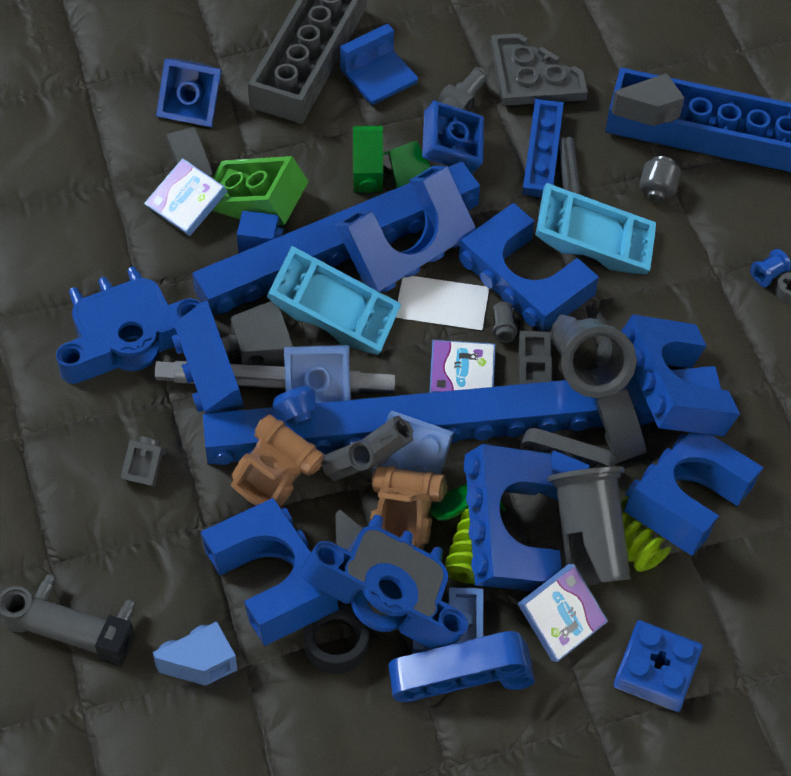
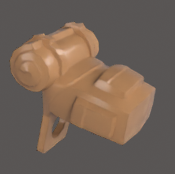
[230,414,325,507]
[370,465,448,550]

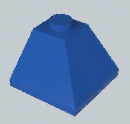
[156,58,222,127]

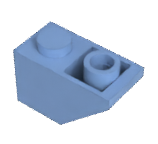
[153,621,237,686]

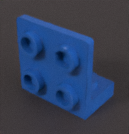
[340,24,418,105]

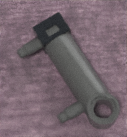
[0,574,136,667]

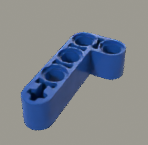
[388,631,535,702]

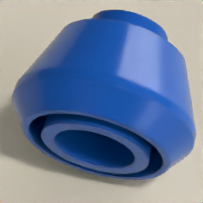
[273,385,316,426]

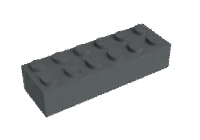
[248,0,367,124]

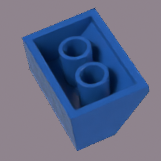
[171,301,245,414]

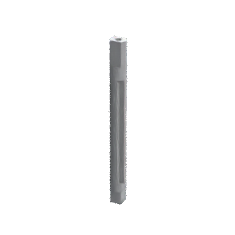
[155,361,395,393]

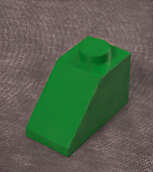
[353,126,383,193]

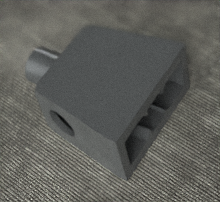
[221,301,293,367]

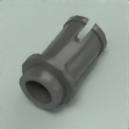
[493,302,517,343]

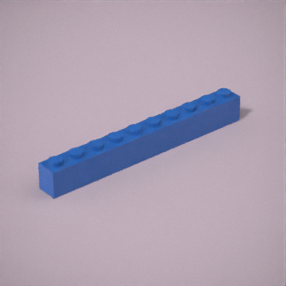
[192,162,480,316]

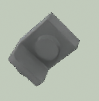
[120,436,167,487]

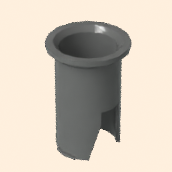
[551,312,637,398]
[547,467,631,585]

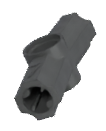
[322,416,414,482]

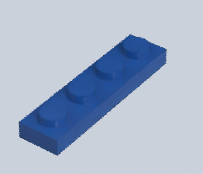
[522,99,564,197]

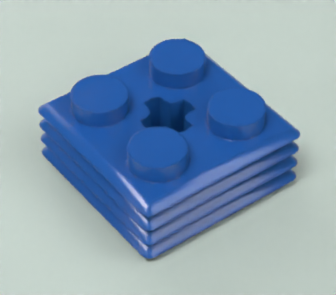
[422,100,484,173]
[614,620,703,712]

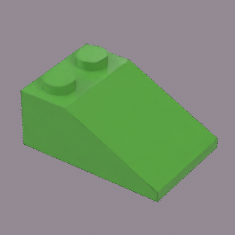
[212,156,309,225]

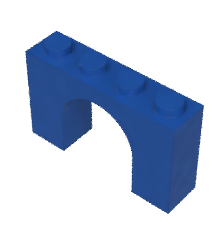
[335,166,476,293]
[459,203,599,332]
[621,314,740,436]
[624,432,764,556]
[464,444,562,591]
[200,498,339,646]

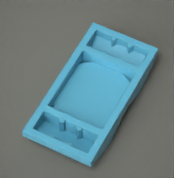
[535,183,656,274]
[267,246,401,355]

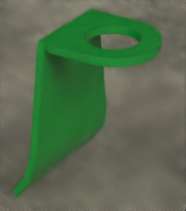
[383,140,431,188]
[429,483,507,520]

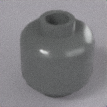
[639,156,681,202]

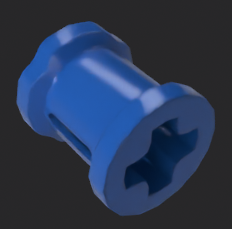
[750,249,791,287]

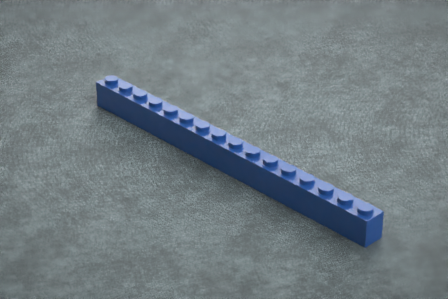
[203,366,721,465]

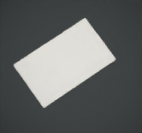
[396,276,489,330]

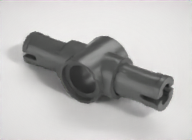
[438,67,488,112]

